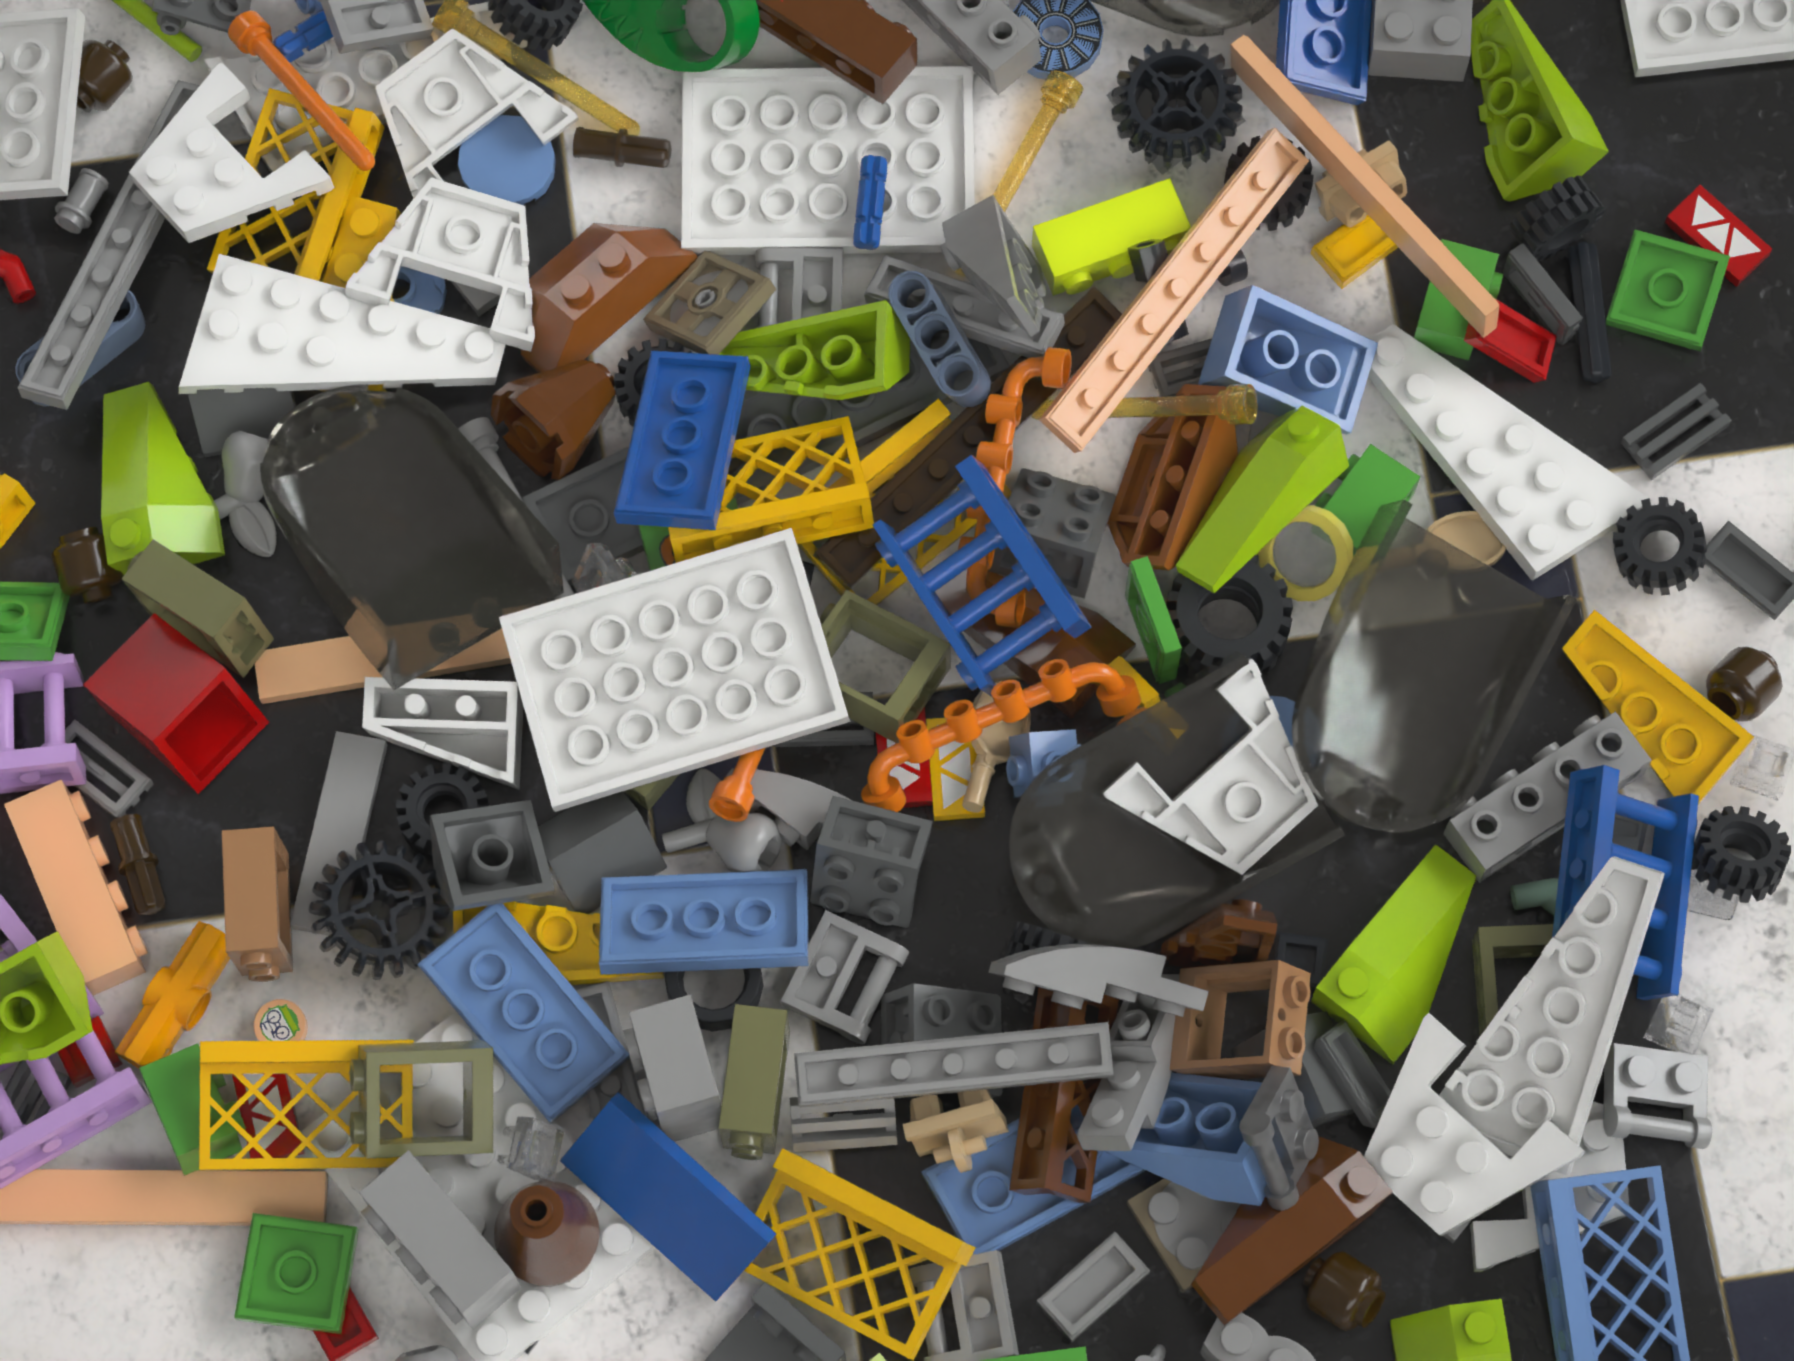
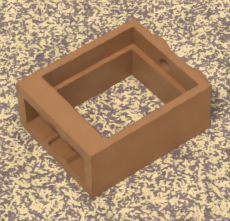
[222,826,293,982]
[1170,960,1311,1080]

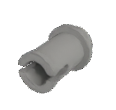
[54,168,109,234]

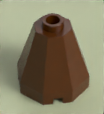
[490,359,616,480]

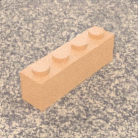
[4,779,148,996]

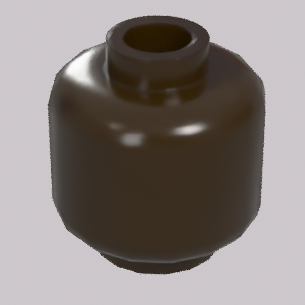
[77,40,133,113]
[51,527,124,604]
[1706,647,1783,721]
[1303,1251,1386,1331]

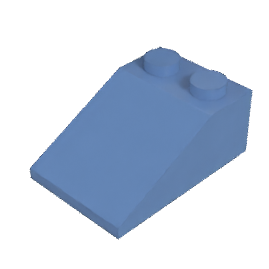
[1198,285,1378,435]
[1106,1072,1267,1206]

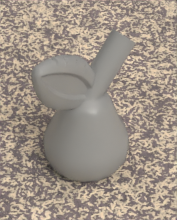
[214,431,287,558]
[662,769,782,872]

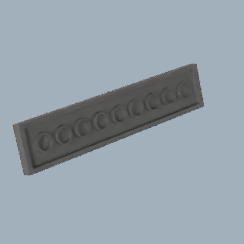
[522,329,1010,586]

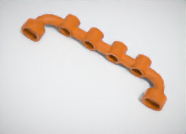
[958,347,1072,628]
[861,659,1141,812]

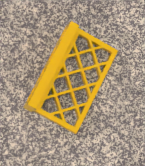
[207,88,385,282]
[797,398,1012,605]
[668,416,874,563]
[199,1040,414,1170]
[744,1148,976,1360]

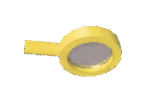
[1256,505,1354,601]

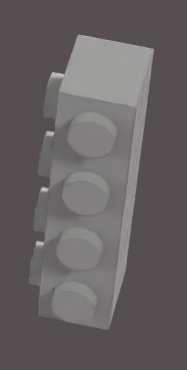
[902,0,1042,95]
[1443,711,1652,883]

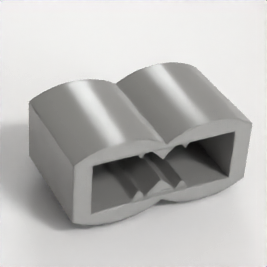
[1200,1313,1316,1361]

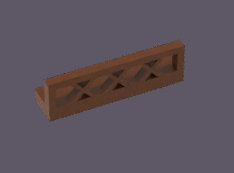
[1009,987,1119,1203]

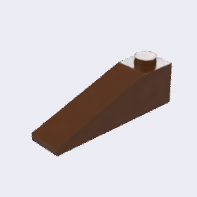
[935,568,1136,719]
[1160,899,1278,969]
[1191,1136,1393,1326]

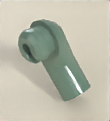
[1510,878,1558,917]

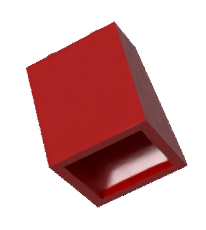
[83,613,269,794]

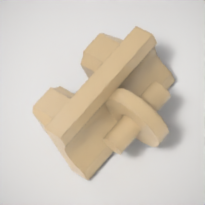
[1315,141,1407,228]
[903,1089,1009,1173]

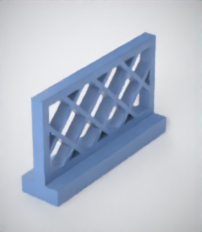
[1530,1165,1690,1361]

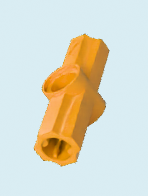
[115,921,230,1070]

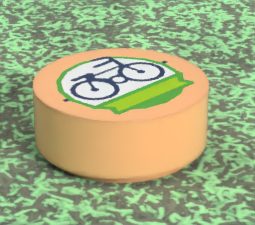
[254,999,308,1041]

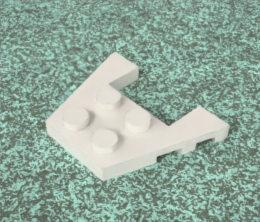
[375,28,579,199]
[129,62,334,243]
[344,178,535,352]
[1101,658,1318,875]
[1364,1013,1585,1236]
[1470,1102,1629,1272]

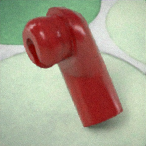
[0,249,36,303]

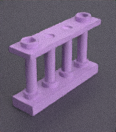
[0,652,86,794]
[0,985,152,1189]

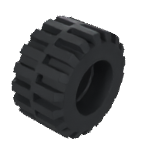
[1166,556,1293,687]

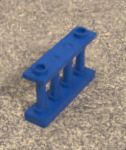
[873,455,1092,696]
[1552,765,1699,1000]

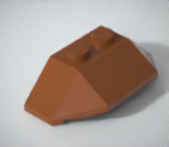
[521,223,698,373]
[1107,384,1238,571]

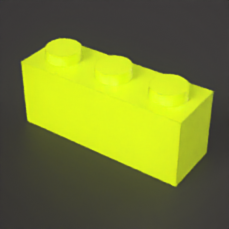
[1032,178,1191,296]

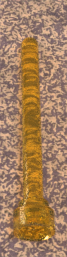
[432,0,640,136]
[955,70,1084,277]
[1031,384,1258,425]

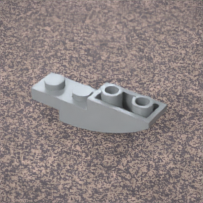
[726,768,850,850]
[989,944,1209,1017]
[1077,974,1179,1151]

